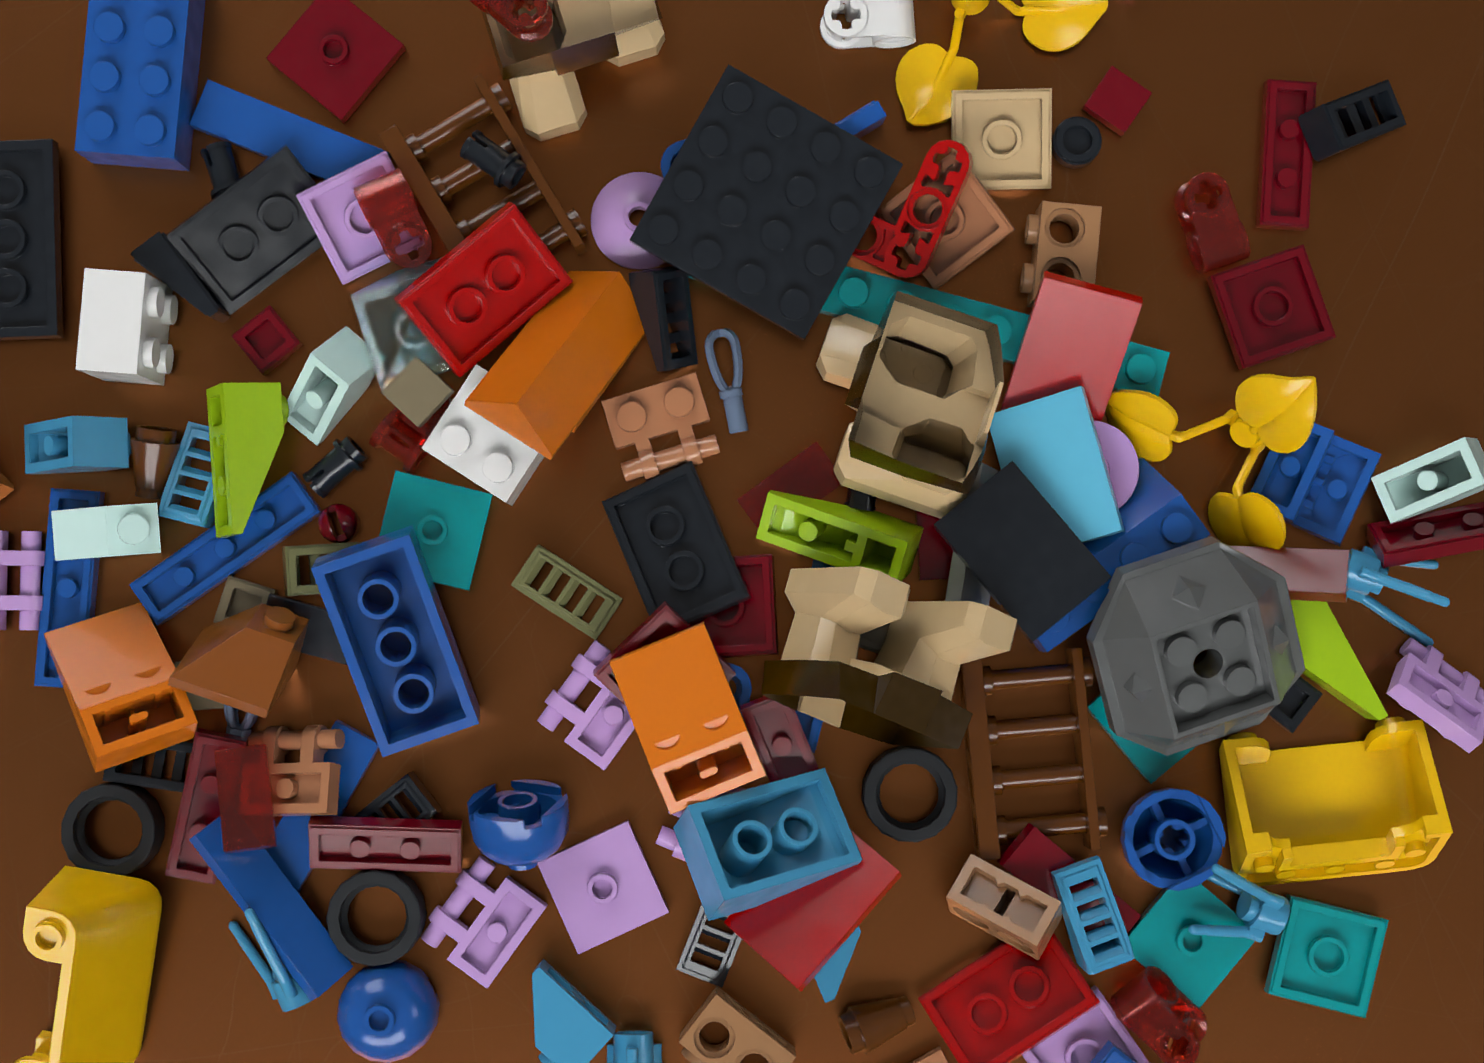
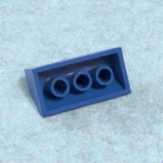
[1033,458,1211,652]

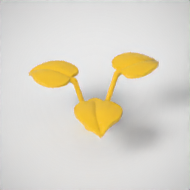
[895,0,1108,126]
[1105,374,1317,549]

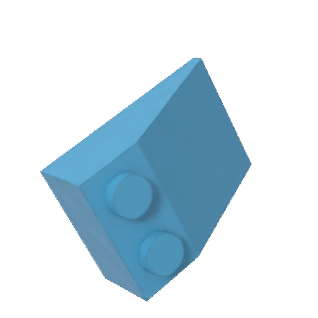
[673,768,863,921]

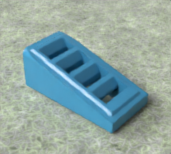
[158,421,215,528]
[1051,855,1135,975]

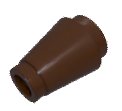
[130,425,181,499]
[838,995,916,1055]

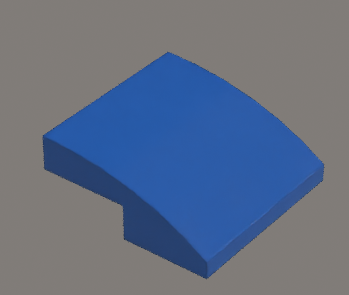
[1251,423,1382,547]

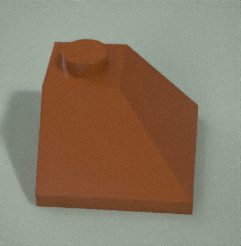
[168,603,310,718]

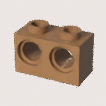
[1020,201,1102,307]
[946,854,1062,960]
[679,986,796,1063]

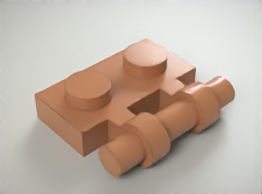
[601,372,720,482]
[239,725,345,816]

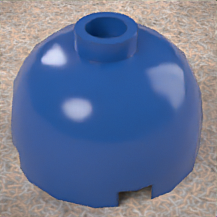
[467,779,569,871]
[1120,787,1226,891]
[337,960,440,1063]

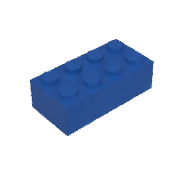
[74,0,206,171]
[311,525,481,757]

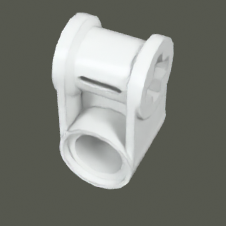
[820,0,916,49]

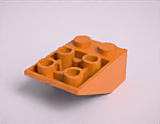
[44,602,198,773]
[609,622,766,815]

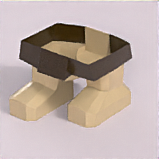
[478,0,665,142]
[816,291,1004,519]
[761,566,1017,749]

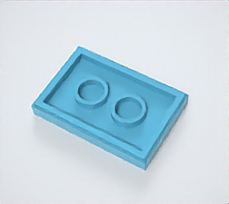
[990,386,1125,543]

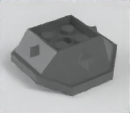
[1086,536,1306,756]

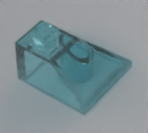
[350,257,451,391]

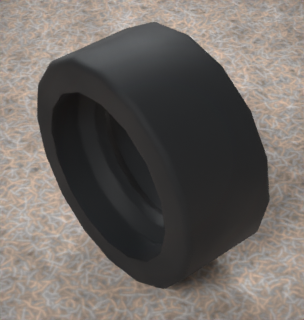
[861,745,958,842]
[61,782,165,876]
[326,870,427,966]

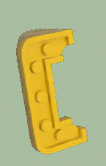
[1219,717,1453,886]
[13,865,162,1063]

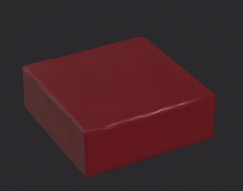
[1082,66,1152,137]
[232,305,303,376]

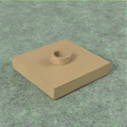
[951,88,1052,190]

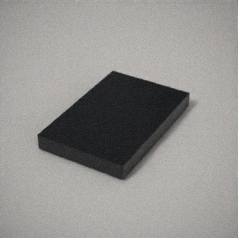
[166,144,322,315]
[602,461,751,625]
[934,461,1112,644]

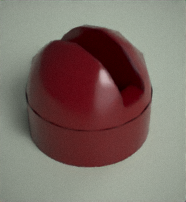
[318,504,360,543]

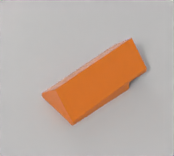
[464,271,645,460]

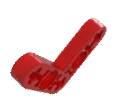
[852,140,973,278]

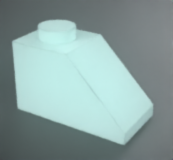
[287,326,384,446]
[1371,437,1484,524]
[51,502,161,561]

